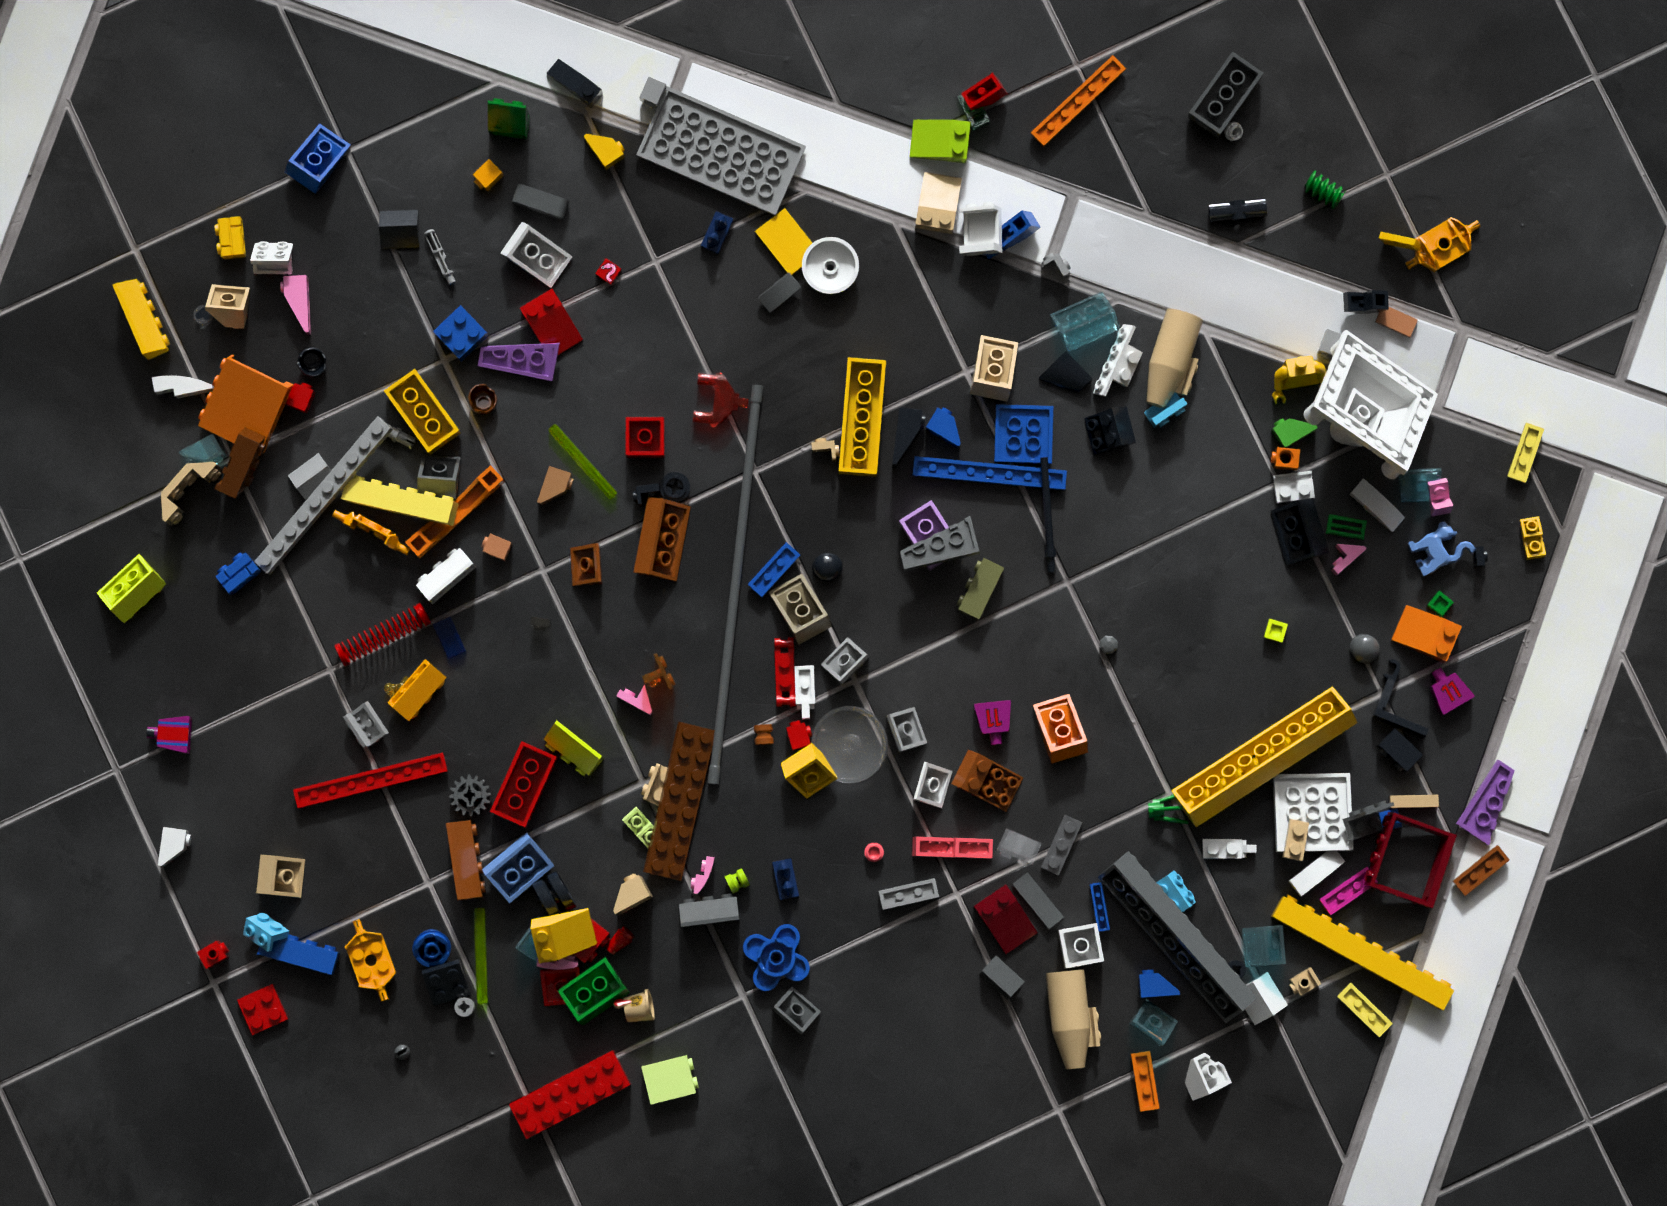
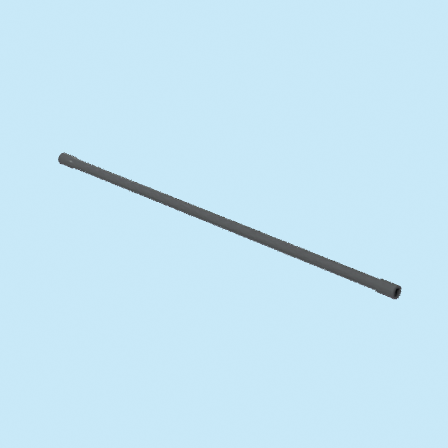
[707,385,763,785]

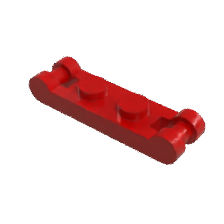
[774,638,796,707]

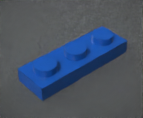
[748,542,801,598]

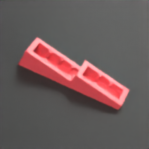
[912,837,993,858]

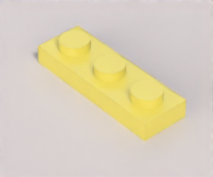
[1507,423,1544,483]
[1337,983,1393,1037]

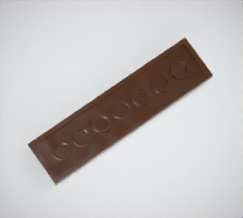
[643,722,715,881]

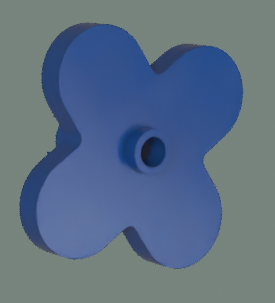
[743,924,810,991]

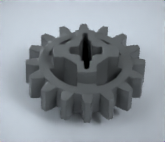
[449,775,492,817]

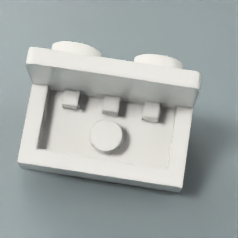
[250,241,293,274]

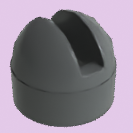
[394,1045,410,1060]

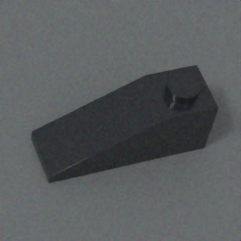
[547,58,603,108]

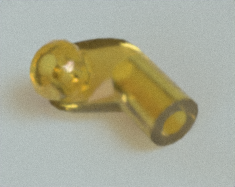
[384,676,408,696]

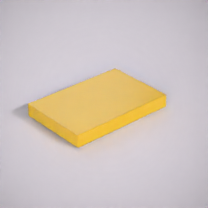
[755,208,812,275]

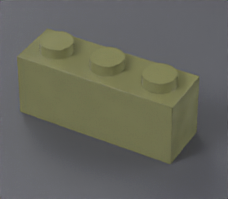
[957,558,1004,621]

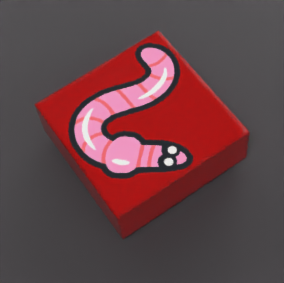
[595,258,622,285]

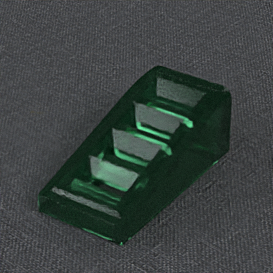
[957,95,990,131]

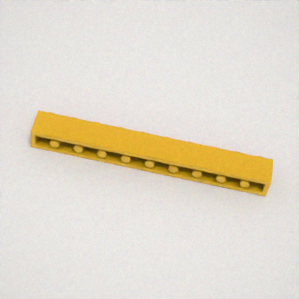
[1271,895,1454,1010]

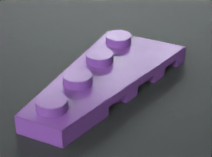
[478,343,560,381]
[1456,760,1515,845]

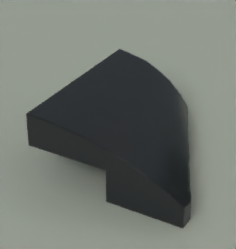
[1039,351,1092,393]

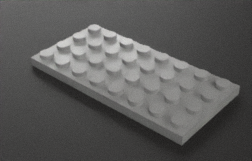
[636,86,806,216]

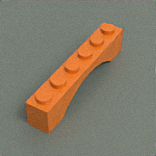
[405,465,505,558]

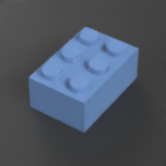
[482,832,554,903]

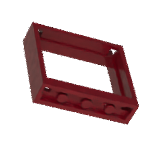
[1364,812,1457,908]

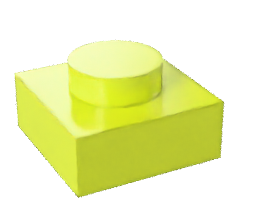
[1263,619,1288,643]

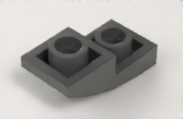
[758,272,801,312]

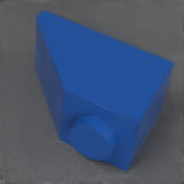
[926,407,961,449]
[1138,969,1180,998]

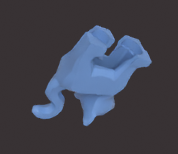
[1408,521,1475,576]

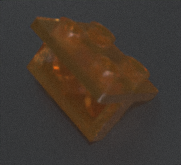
[642,653,676,692]

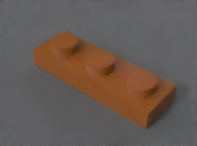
[1452,845,1510,896]

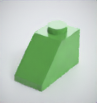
[1271,418,1317,448]

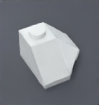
[1185,1053,1232,1100]

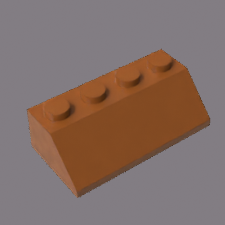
[634,497,691,581]
[446,820,486,901]

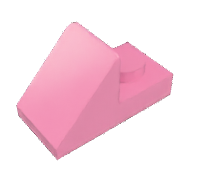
[1427,478,1453,517]
[1331,544,1366,575]
[617,685,653,715]

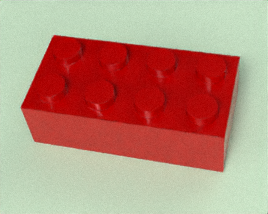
[490,741,558,828]

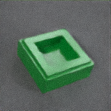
[1427,591,1454,617]

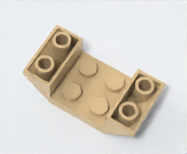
[161,462,222,526]

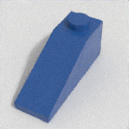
[985,210,1041,259]

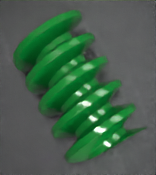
[1304,170,1346,209]

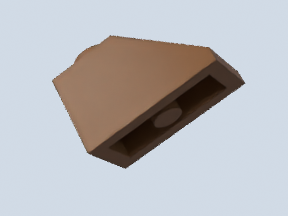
[537,466,574,505]

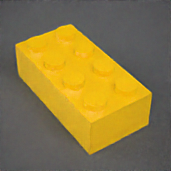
[384,369,461,455]

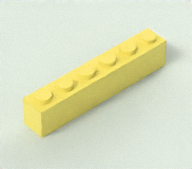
[341,475,459,526]

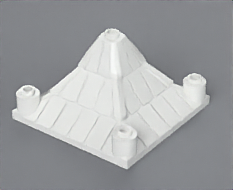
[1304,330,1438,479]

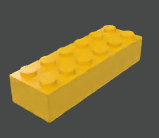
[839,357,886,477]

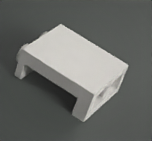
[959,202,1002,256]

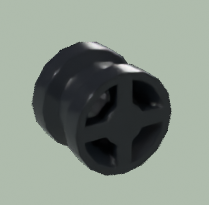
[1228,960,1246,979]

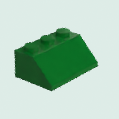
[557,957,630,1026]

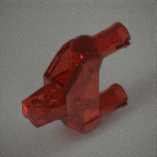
[693,372,749,427]

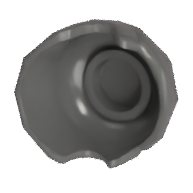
[1349,634,1380,664]

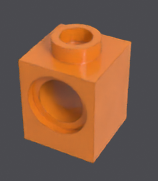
[1271,447,1300,471]

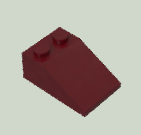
[973,884,1038,954]

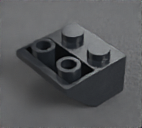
[1084,406,1136,455]

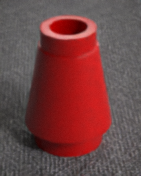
[606,926,634,955]

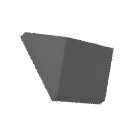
[772,986,821,1034]

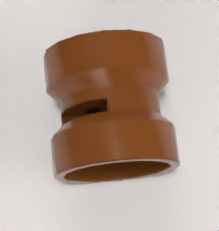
[754,724,774,745]

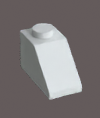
[158,827,191,866]

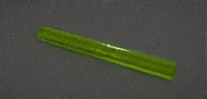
[549,424,617,500]
[474,908,488,1004]

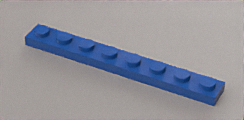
[913,456,1067,490]

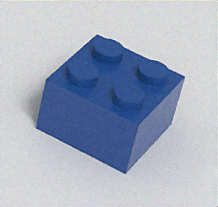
[433,305,489,362]

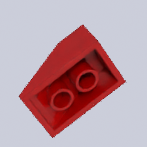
[520,289,583,355]

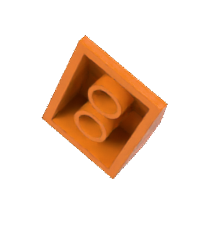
[1391,605,1462,663]
[1033,694,1088,763]

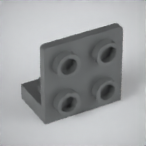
[1342,801,1394,841]

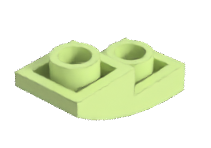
[622,807,654,849]

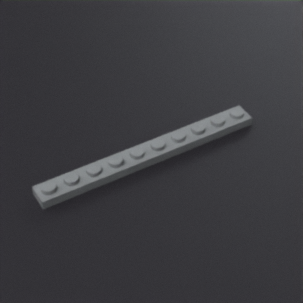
[254,416,393,575]

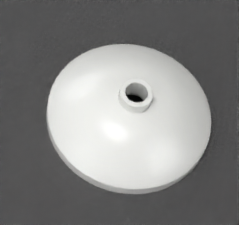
[802,237,859,294]

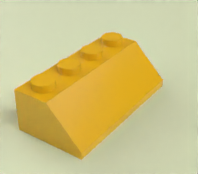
[113,279,170,360]

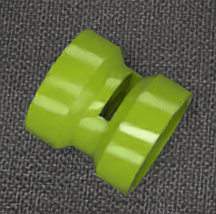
[725,868,750,893]

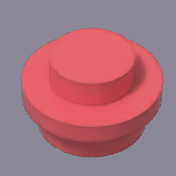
[864,843,884,862]

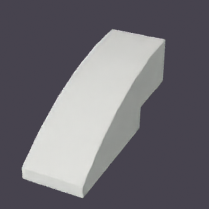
[152,376,214,398]
[1349,478,1405,532]
[1288,851,1345,896]

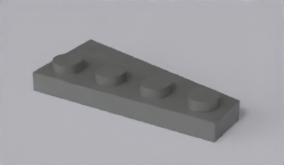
[900,516,980,571]

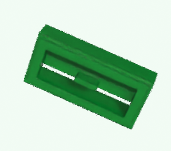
[1325,514,1367,540]

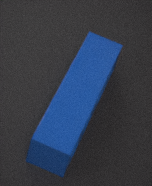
[1089,882,1110,932]

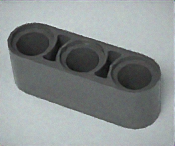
[512,184,570,220]

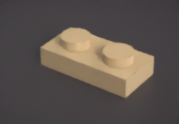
[1282,819,1309,861]

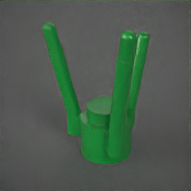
[1148,795,1188,824]

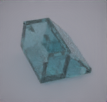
[1242,925,1286,967]

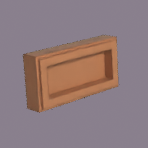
[1375,307,1418,338]

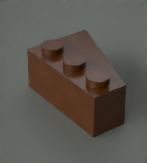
[215,427,266,499]

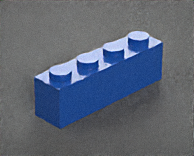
[257,934,340,975]

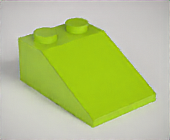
[909,120,970,163]

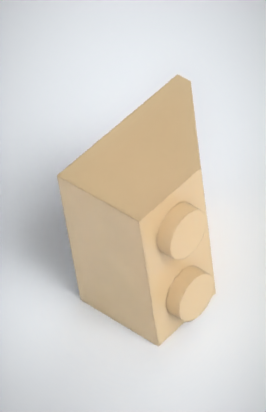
[256,855,305,898]

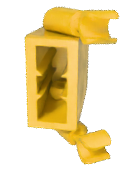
[1272,356,1326,404]

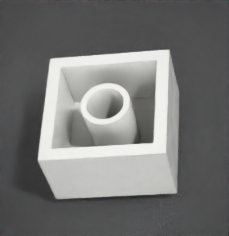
[1058,923,1104,968]

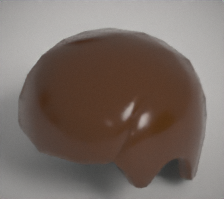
[468,384,497,415]

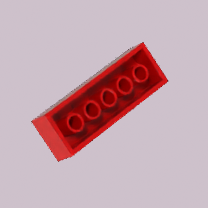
[509,1050,631,1139]

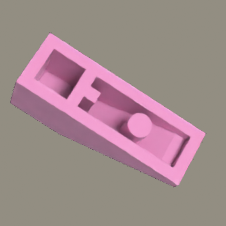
[280,275,311,335]

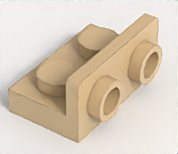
[641,764,667,806]

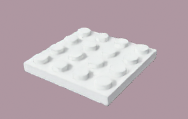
[1273,773,1353,852]

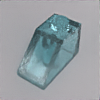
[179,434,226,464]

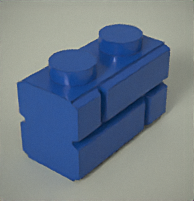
[215,552,262,595]

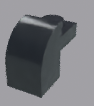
[1343,290,1389,314]

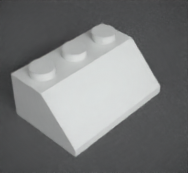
[416,548,476,604]

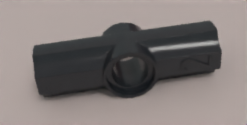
[1208,199,1267,222]

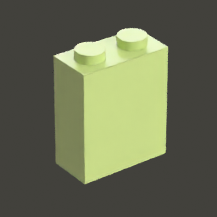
[642,1055,699,1104]

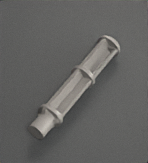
[424,229,456,285]

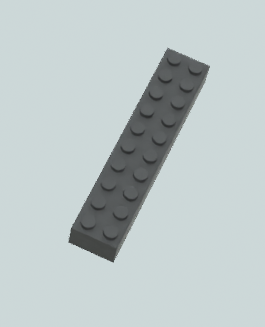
[1098,851,1257,1023]

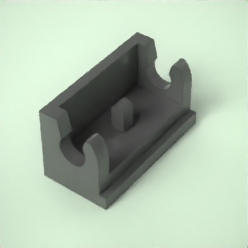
[979,956,1025,1000]

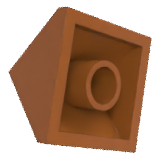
[570,543,602,586]

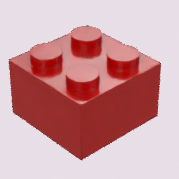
[626,417,665,458]

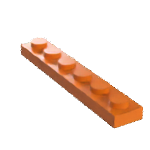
[1030,55,1126,147]

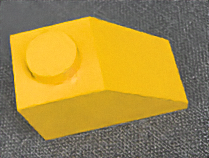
[583,134,625,170]

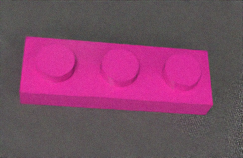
[1319,867,1378,915]

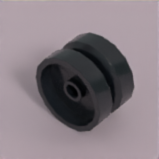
[532,871,577,916]

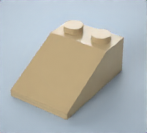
[915,172,962,234]
[970,335,1018,402]

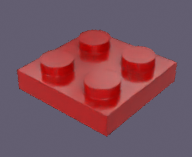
[237,984,288,1035]

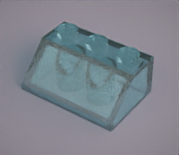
[1050,292,1120,352]

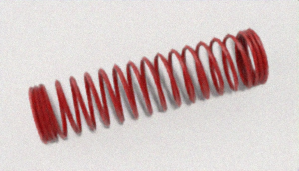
[334,602,431,667]

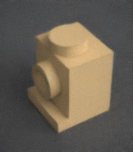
[1289,967,1321,996]

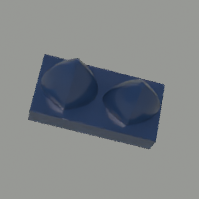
[701,211,734,254]
[772,858,799,900]

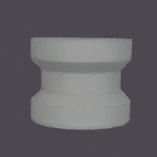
[454,997,475,1017]

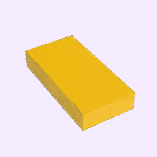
[1379,232,1421,251]

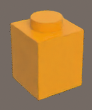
[473,159,504,191]

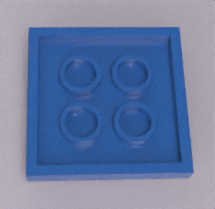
[994,404,1053,464]

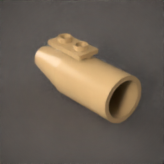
[1146,308,1203,408]
[1046,969,1101,1069]

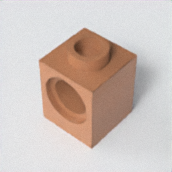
[481,534,513,561]

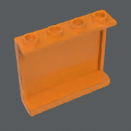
[198,355,293,456]

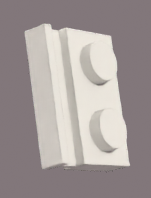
[1273,471,1315,504]

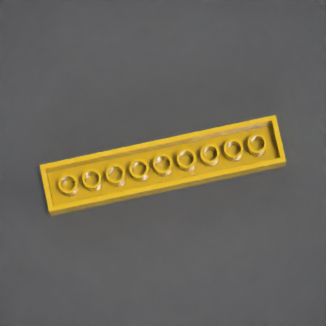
[1171,687,1358,827]

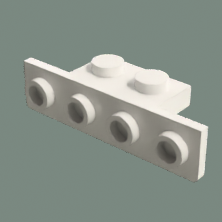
[1093,324,1143,397]

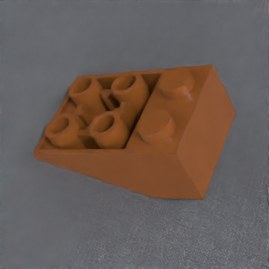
[951,750,1023,812]

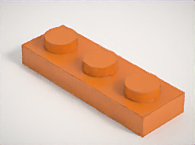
[1131,1051,1159,1112]

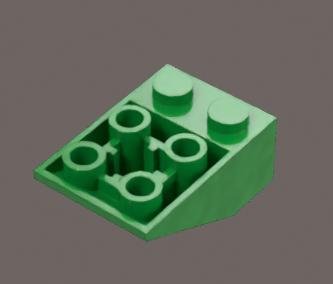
[488,98,530,139]

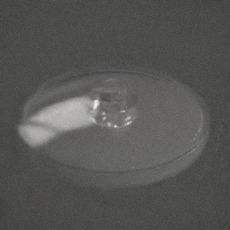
[812,706,888,783]

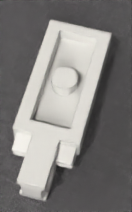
[795,665,815,719]
[1202,839,1256,859]

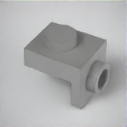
[1041,253,1071,279]

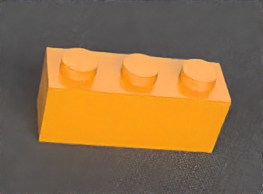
[388,659,447,721]

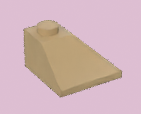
[205,284,250,329]

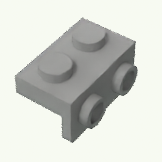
[343,701,389,748]

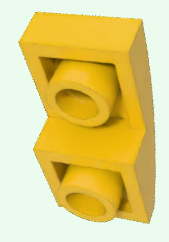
[1520,516,1546,560]

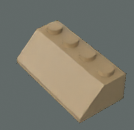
[613,874,653,915]

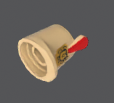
[613,989,655,1022]

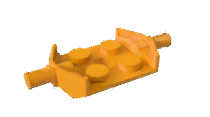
[1405,217,1481,272]
[332,510,410,556]
[345,919,396,1002]

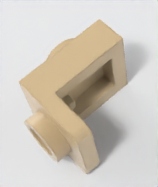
[811,438,840,462]

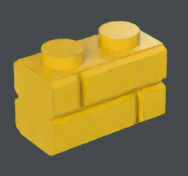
[215,216,246,259]

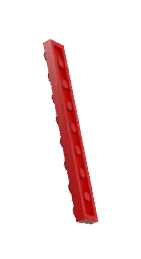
[293,753,448,809]

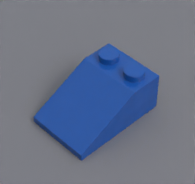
[284,123,351,194]

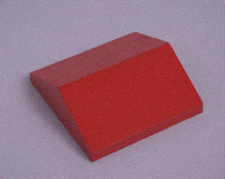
[540,966,580,1006]

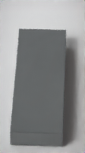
[1012,872,1064,929]

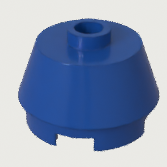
[412,929,451,967]

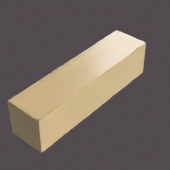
[1389,795,1439,808]

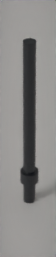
[1040,457,1056,572]

